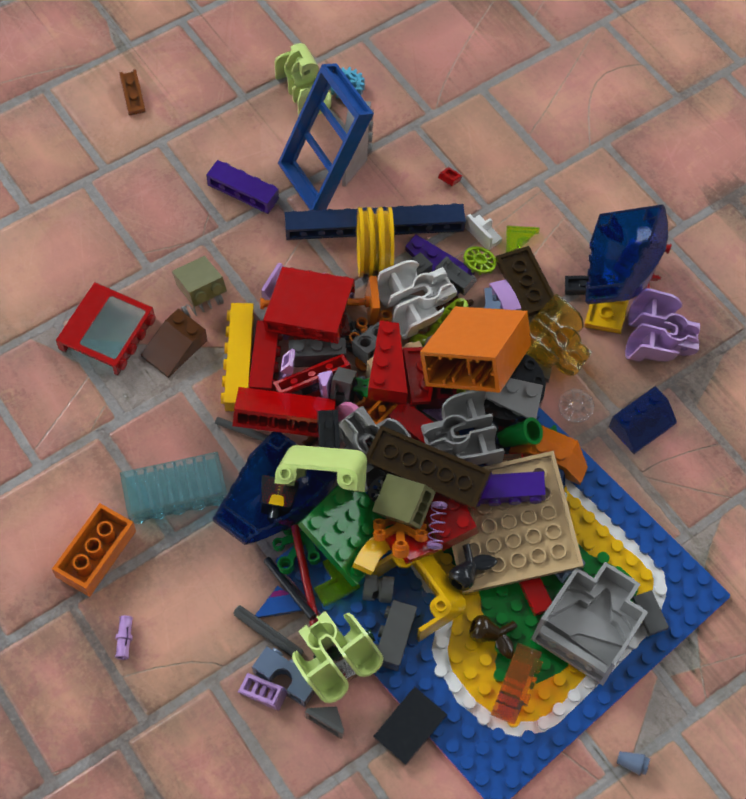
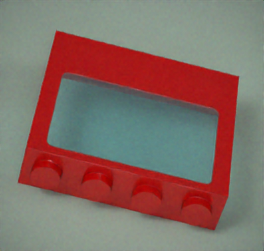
[56,282,156,375]

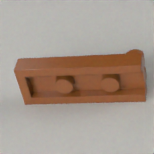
[119,69,146,115]

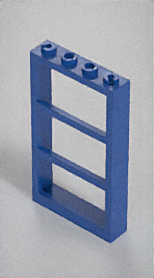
[278,63,374,211]

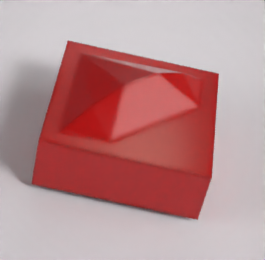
[438,167,462,186]

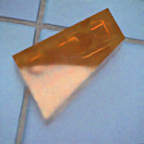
[491,643,543,725]

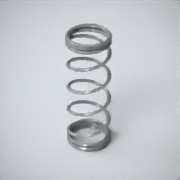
[181,294,224,318]

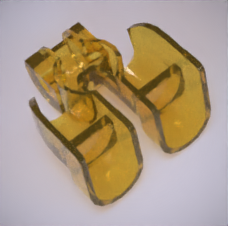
[526,294,592,376]

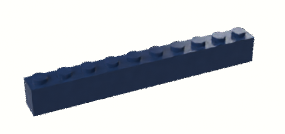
[285,203,466,240]

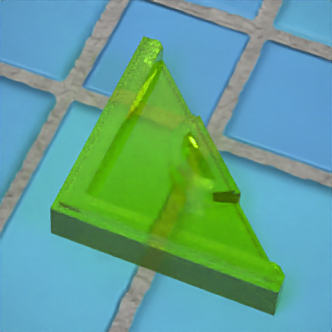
[506,226,540,253]

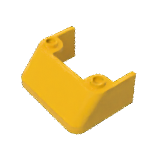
[372,553,466,642]

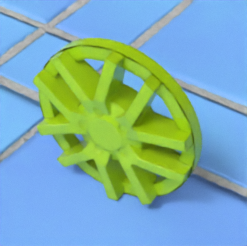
[463,246,497,275]

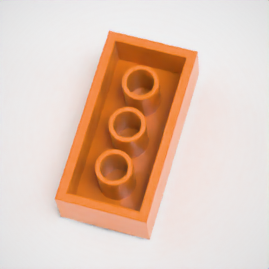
[52,503,136,597]

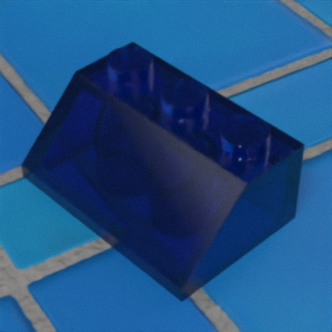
[609,386,677,454]

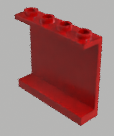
[263,267,355,344]

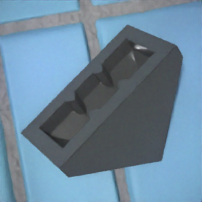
[305,707,344,739]

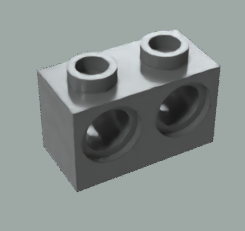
[352,321,380,365]
[330,367,357,408]

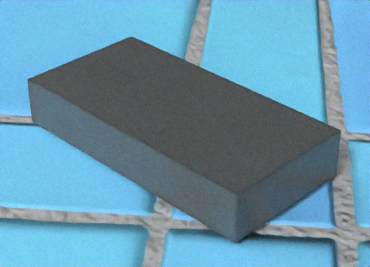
[632,590,669,636]

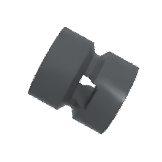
[363,574,395,604]

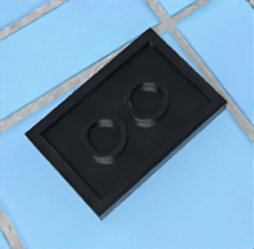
[373,686,448,765]

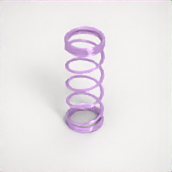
[426,501,447,550]

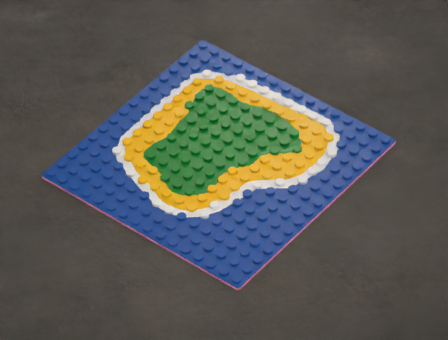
[276,408,730,799]

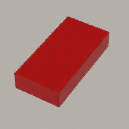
[518,577,552,616]

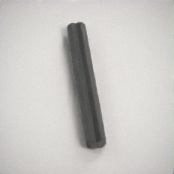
[233,605,304,657]

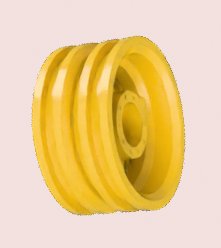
[357,207,394,278]

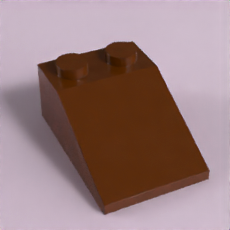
[141,308,207,378]

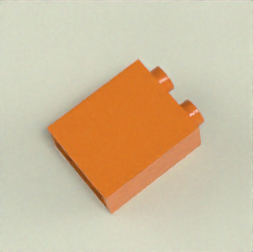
[420,306,531,393]

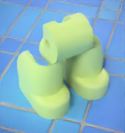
[274,43,332,117]
[292,611,383,703]

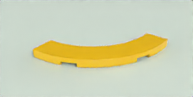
[352,526,441,575]

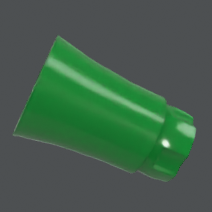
[497,417,543,448]

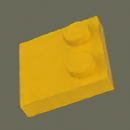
[585,293,629,334]

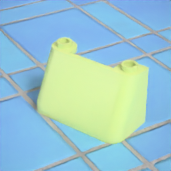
[274,445,367,492]

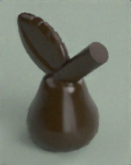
[469,615,517,659]

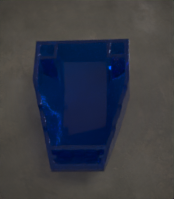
[585,204,668,304]
[212,432,337,545]

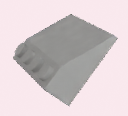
[342,101,374,186]

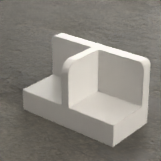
[465,214,502,250]

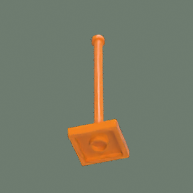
[260,276,380,326]

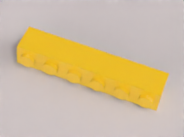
[221,303,254,411]

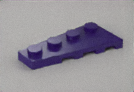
[405,234,475,296]

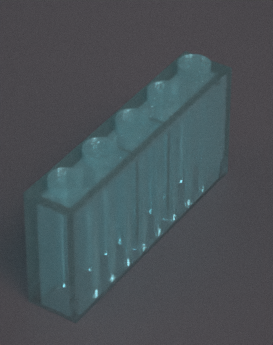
[120,452,229,524]

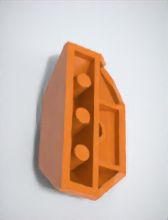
[509,425,588,485]

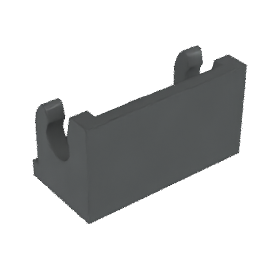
[435,256,477,296]

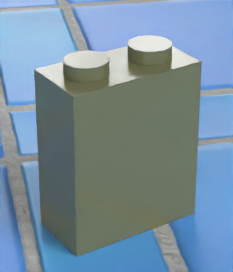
[172,256,227,307]
[372,474,436,530]

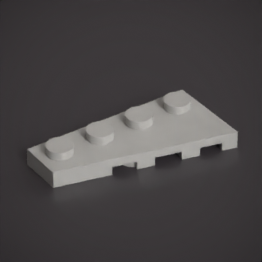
[463,378,543,419]

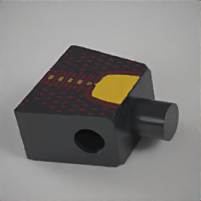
[260,475,300,524]

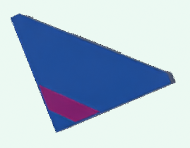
[255,586,302,619]

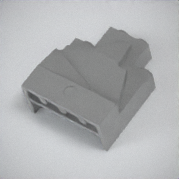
[531,562,648,685]

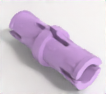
[115,615,133,660]

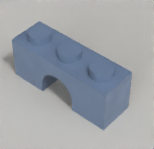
[252,646,315,707]

